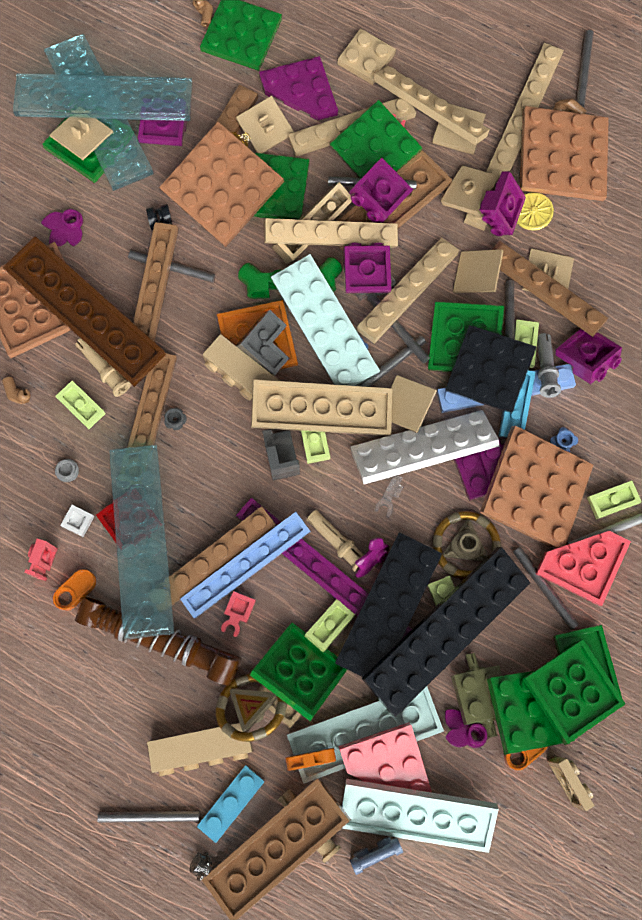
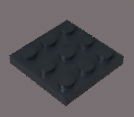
[446,325,536,414]

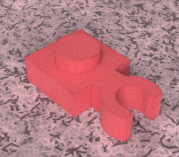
[221,591,256,637]

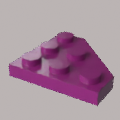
[259,56,338,121]

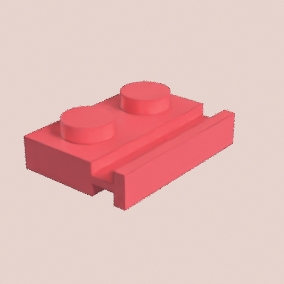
[24,539,58,581]

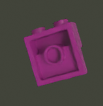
[138,99,188,146]
[349,158,413,223]
[480,171,526,236]
[343,242,391,293]
[555,329,622,385]
[454,440,505,501]

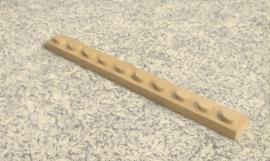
[464,43,564,231]

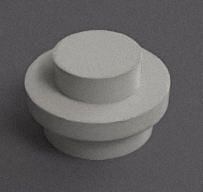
[55,459,79,482]

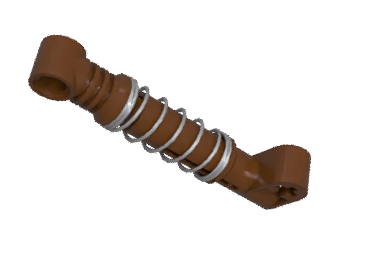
[75,597,242,685]

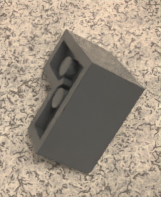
[236,310,289,376]
[262,429,300,481]

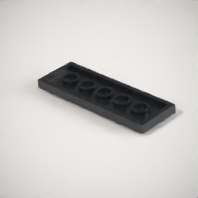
[335,532,443,677]

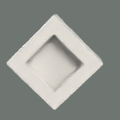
[60,505,95,537]

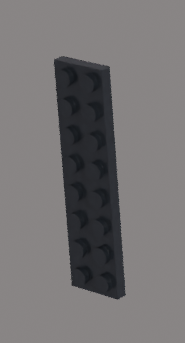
[361,547,530,717]

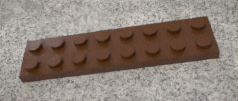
[3,236,166,387]

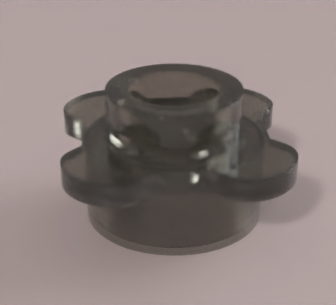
[190,851,212,881]

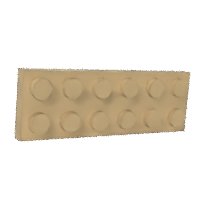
[251,380,392,436]

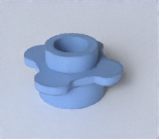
[550,427,578,452]

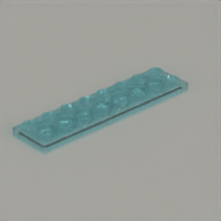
[44,34,154,191]
[13,73,193,121]
[109,445,175,640]

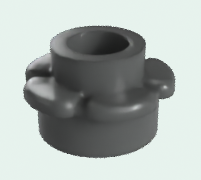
[164,408,187,430]

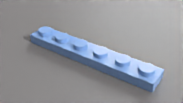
[437,364,576,413]
[180,512,311,618]

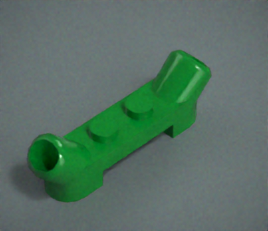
[238,257,342,299]

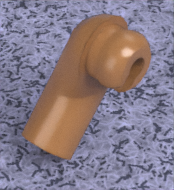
[192,0,213,28]
[553,99,587,114]
[2,377,31,404]

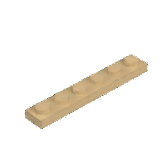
[373,66,490,145]
[288,98,416,157]
[264,218,398,248]
[357,237,459,344]

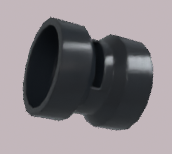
[146,204,173,231]

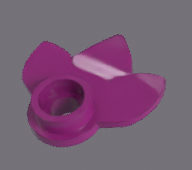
[41,209,83,246]
[355,537,389,578]
[445,709,487,748]

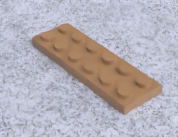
[338,150,452,251]
[202,778,351,920]

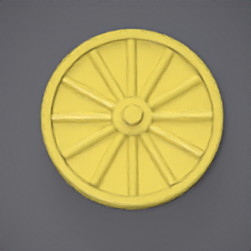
[517,193,554,230]

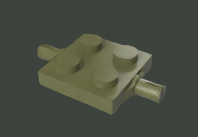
[451,653,502,738]

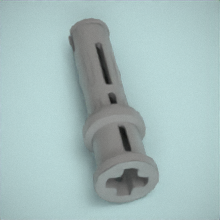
[537,333,561,398]

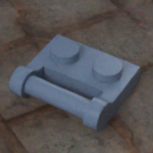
[350,837,403,875]

